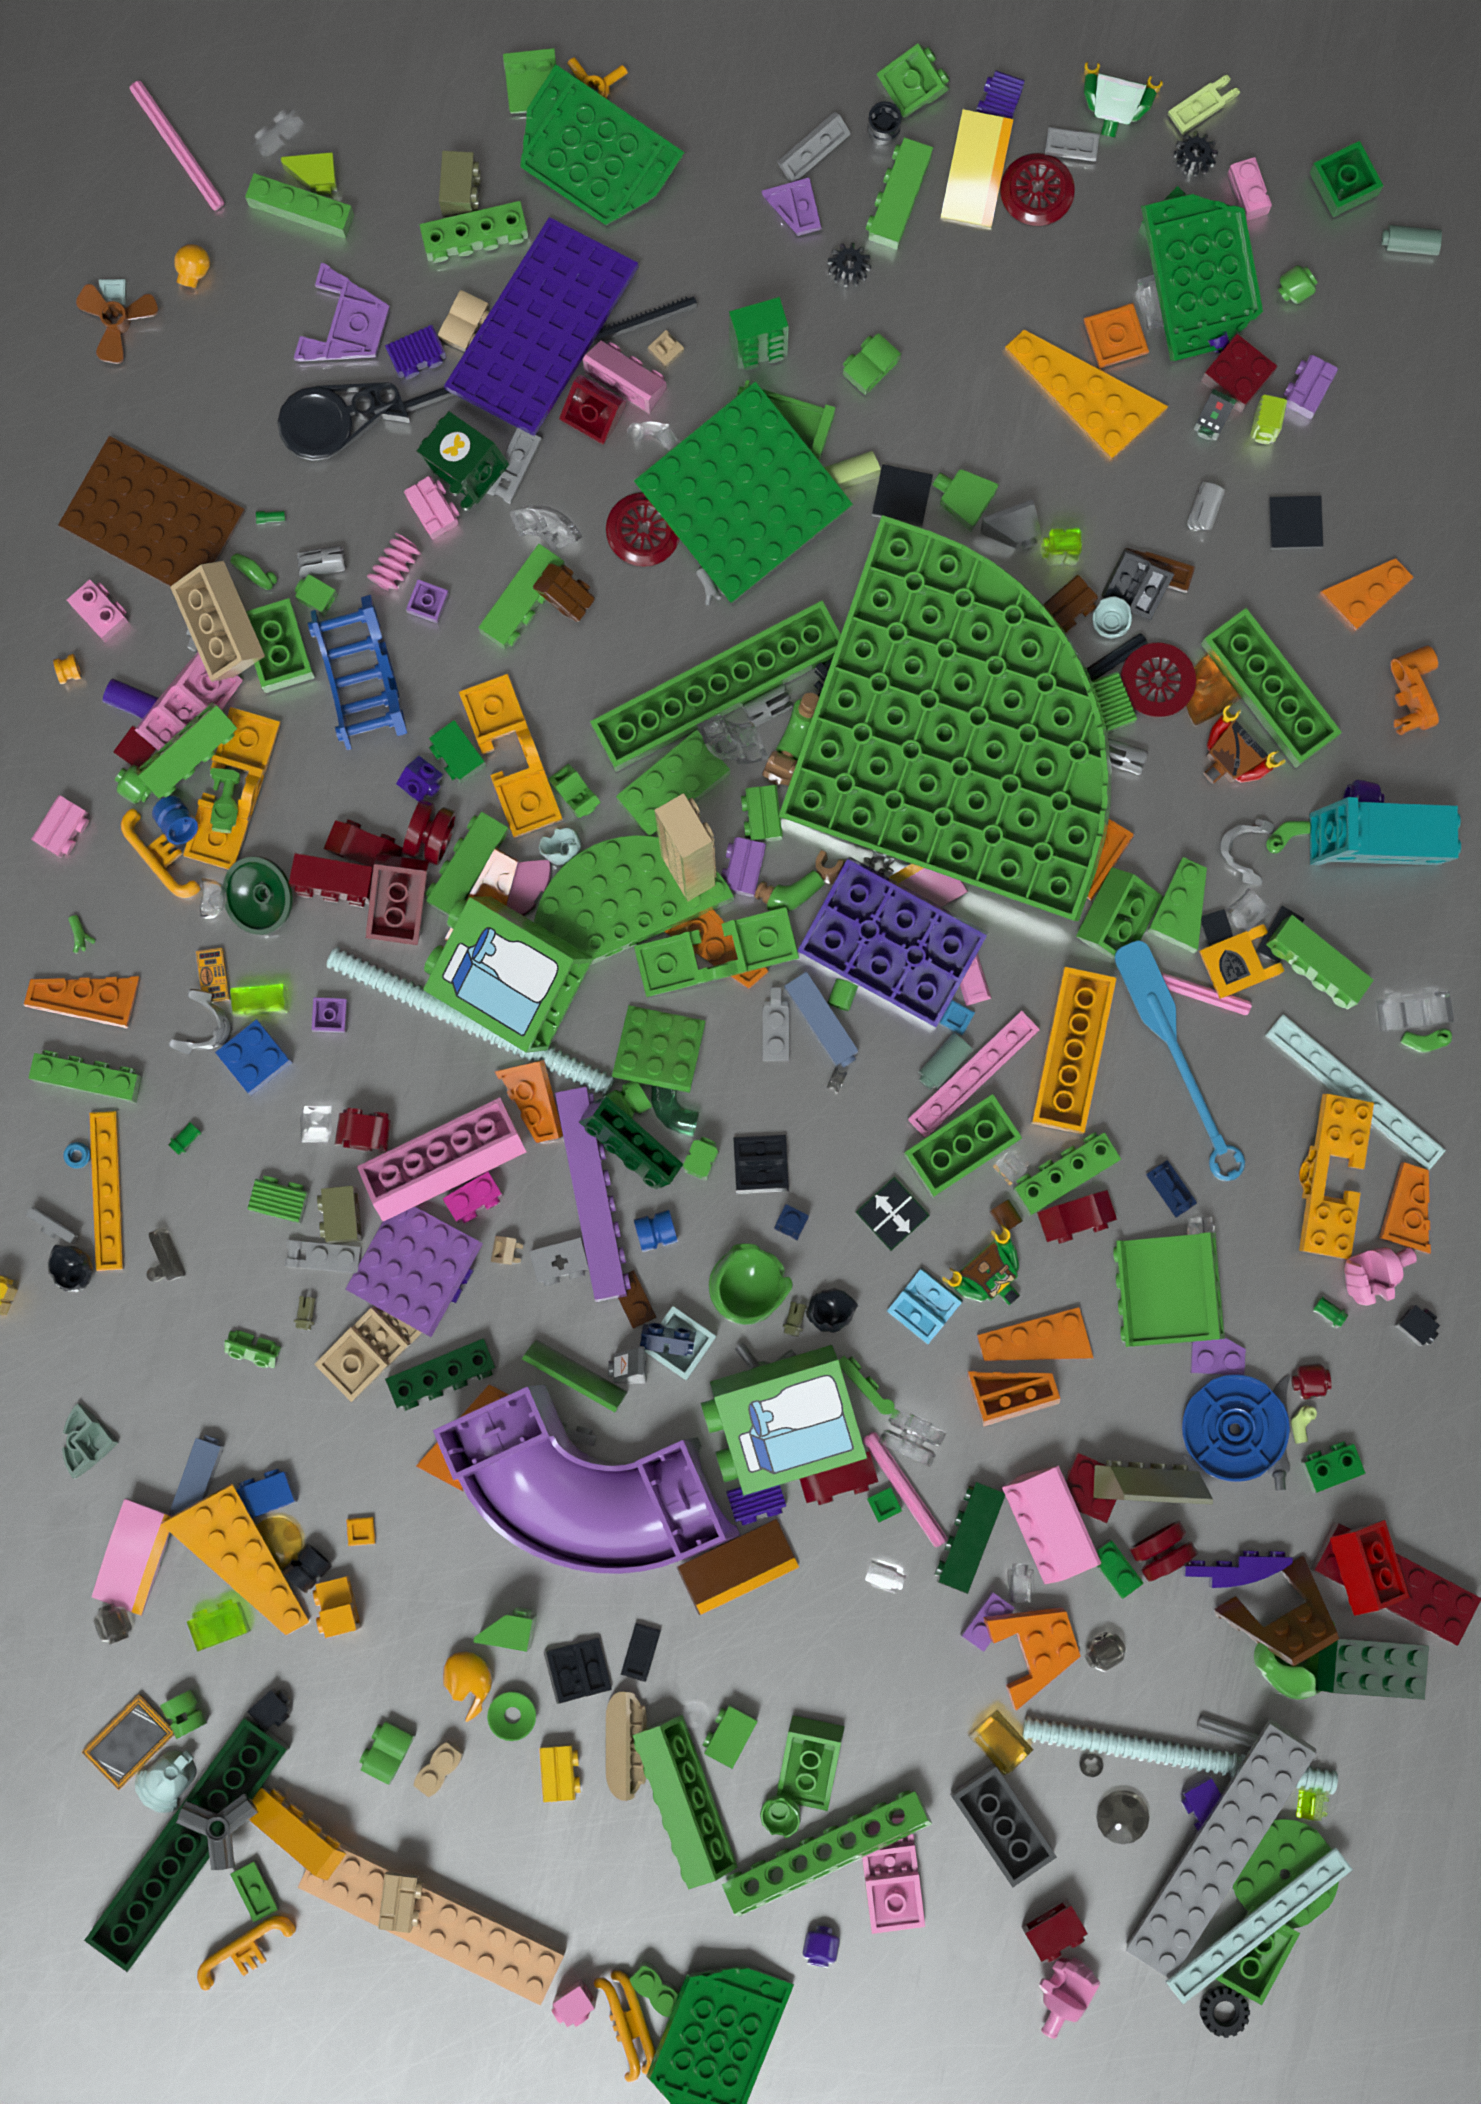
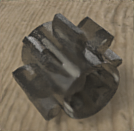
[864,850,895,875]

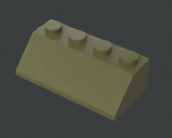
[1094,1461,1213,1505]

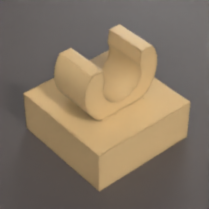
[648,330,684,368]
[490,1236,523,1265]

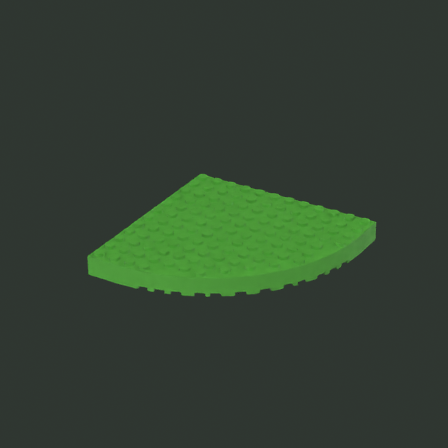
[779,515,1111,921]

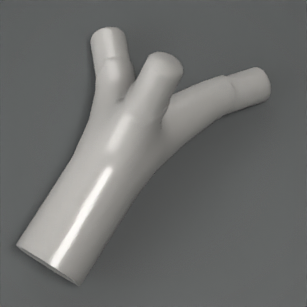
[696,568,723,605]

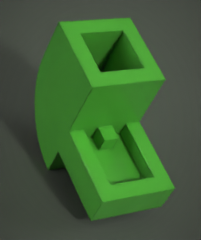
[548,763,601,818]

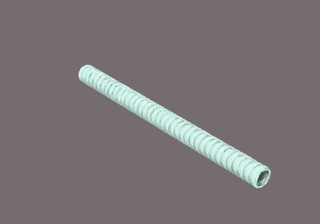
[327,946,615,1096]
[1022,1716,1338,1795]

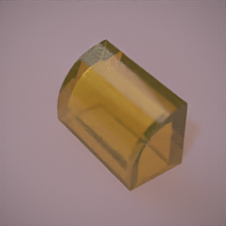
[968,1710,1034,1775]

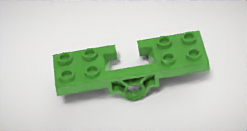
[634,907,800,997]

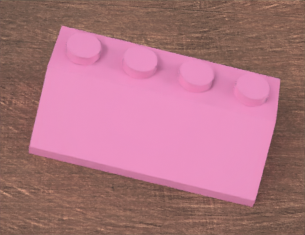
[1002,1466,1101,1584]

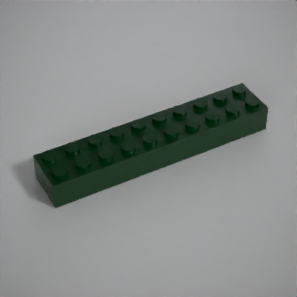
[84,1716,291,1972]

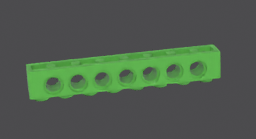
[721,1790,932,1917]

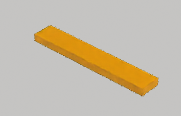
[89,1111,124,1271]

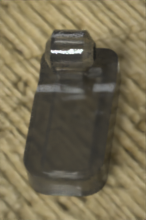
[146,1227,186,1282]

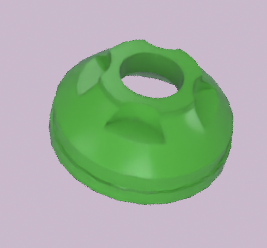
[487,1692,536,1741]

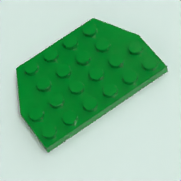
[520,64,685,226]
[1141,194,1263,361]
[646,1965,794,2104]

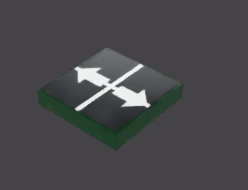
[855,1177,930,1251]

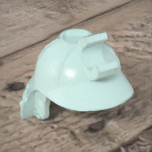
[135,1750,196,1813]

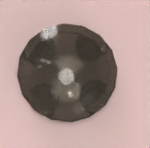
[1096,1790,1150,1844]

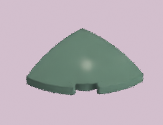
[62,1403,119,1479]

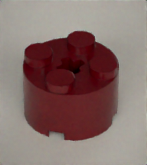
[334,1108,391,1152]

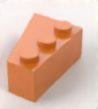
[967,1371,1060,1427]

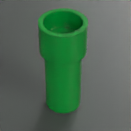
[256,511,285,524]

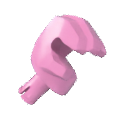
[1344,1247,1417,1305]
[1039,1957,1100,2039]

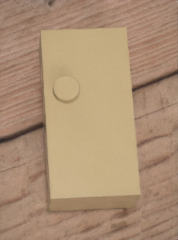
[170,561,265,682]

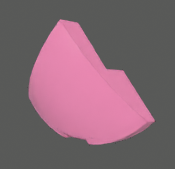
[507,860,551,916]

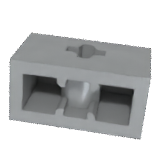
[529,1237,589,1286]

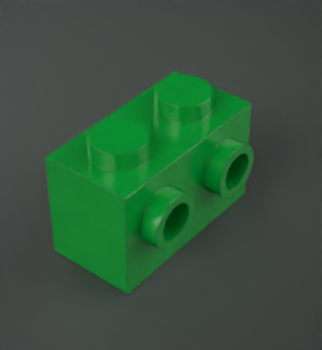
[1301,1441,1366,1493]

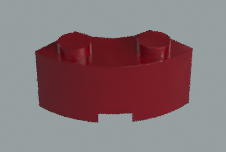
[323,819,403,867]
[1037,1190,1117,1244]
[799,1451,879,1506]

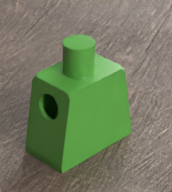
[932,469,999,532]

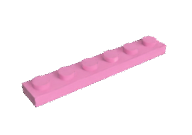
[908,1011,1040,1138]

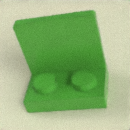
[503,48,556,114]

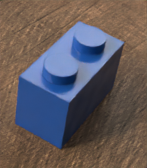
[236,1468,298,1519]

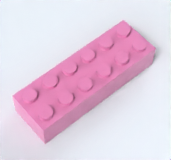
[357,1098,526,1221]

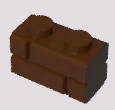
[533,563,595,622]
[1043,575,1098,634]

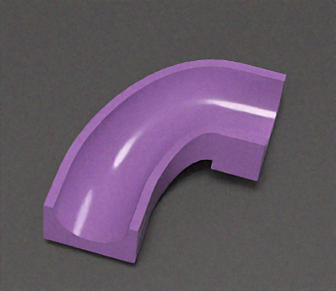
[433,1385,740,1574]

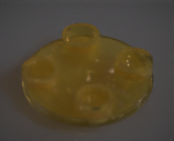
[256,1517,302,1570]

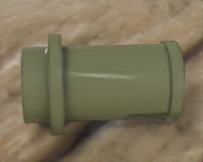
[293,1296,316,1330]
[782,1302,807,1337]

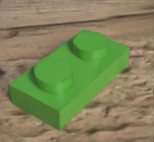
[230,1861,279,1922]

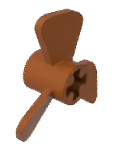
[76,284,159,364]

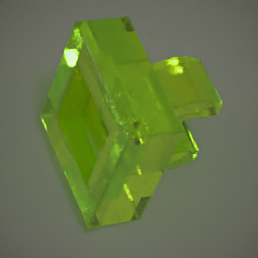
[1297,1790,1329,1821]

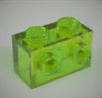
[187,1599,251,1652]

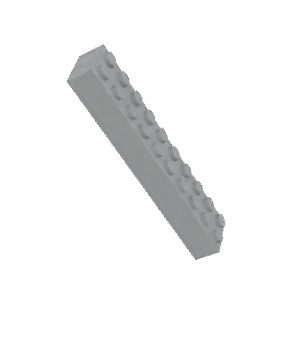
[1126,1719,1316,1978]

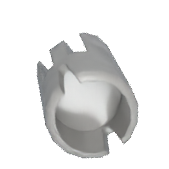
[1187,482,1225,530]
[297,545,346,578]
[743,684,794,727]
[1108,738,1148,775]

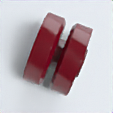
[402,799,457,866]
[1129,1520,1199,1582]

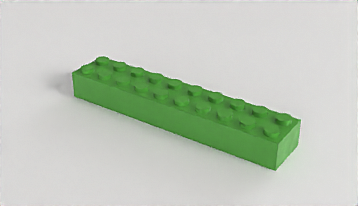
[590,601,841,772]

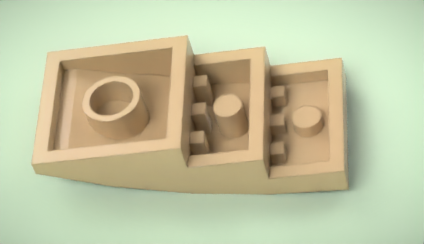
[314,1306,422,1402]

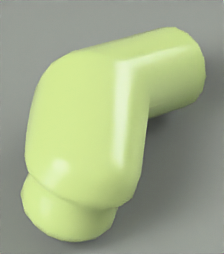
[1291,1405,1317,1444]

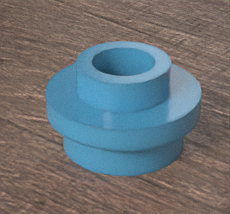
[64,1142,91,1169]

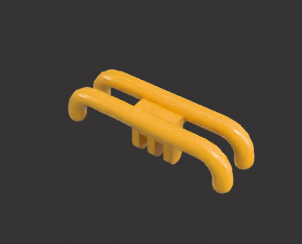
[121,808,201,898]
[197,1916,296,1991]
[594,1970,656,2083]

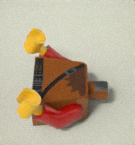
[1203,703,1286,784]

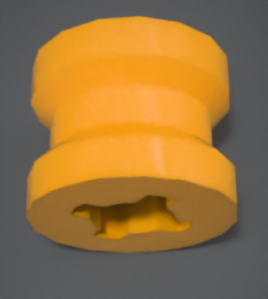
[53,654,82,684]

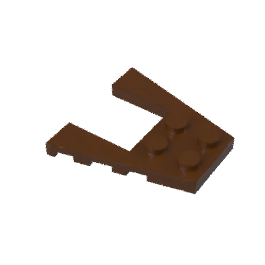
[1214,1556,1339,1666]

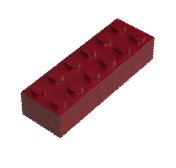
[1310,1522,1481,1646]

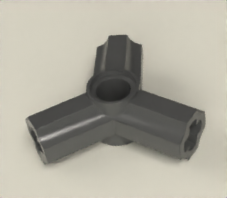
[176,1793,259,1870]

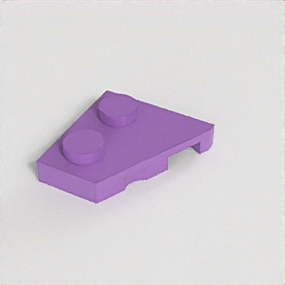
[762,178,822,236]
[1190,1338,1246,1375]

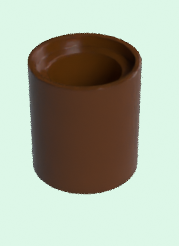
[989,1199,1023,1232]

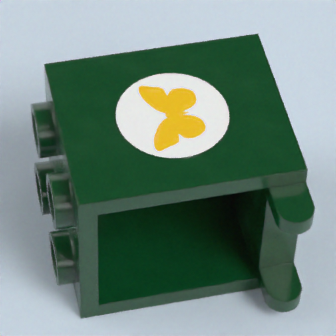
[416,411,510,511]

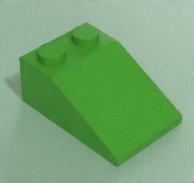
[776,1715,845,1811]
[1216,1906,1300,2005]

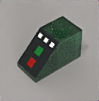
[1194,389,1237,441]

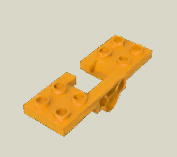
[459,674,563,838]
[183,707,281,870]
[1299,1094,1374,1259]

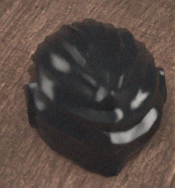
[48,1245,93,1292]
[805,1288,858,1333]

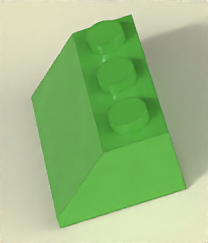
[1076,867,1163,959]
[473,1607,537,1652]

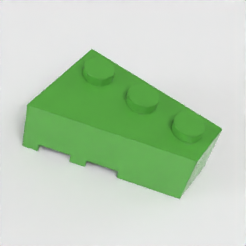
[1147,857,1207,954]

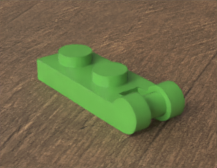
[838,1355,895,1415]

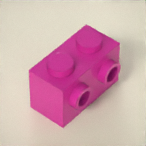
[443,1171,504,1224]

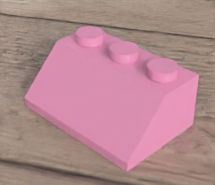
[583,341,667,414]

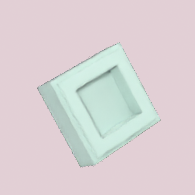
[99,279,126,307]

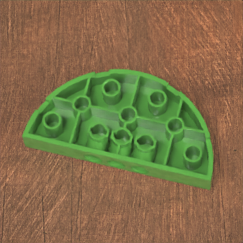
[534,835,734,966]

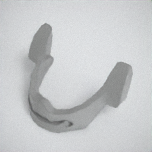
[1220,819,1275,886]
[169,989,230,1054]

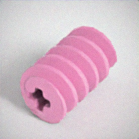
[367,533,421,591]

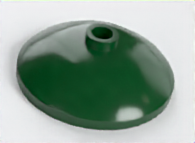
[222,856,293,935]

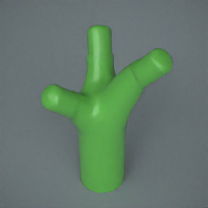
[68,915,95,953]

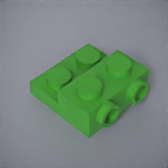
[877,44,950,118]

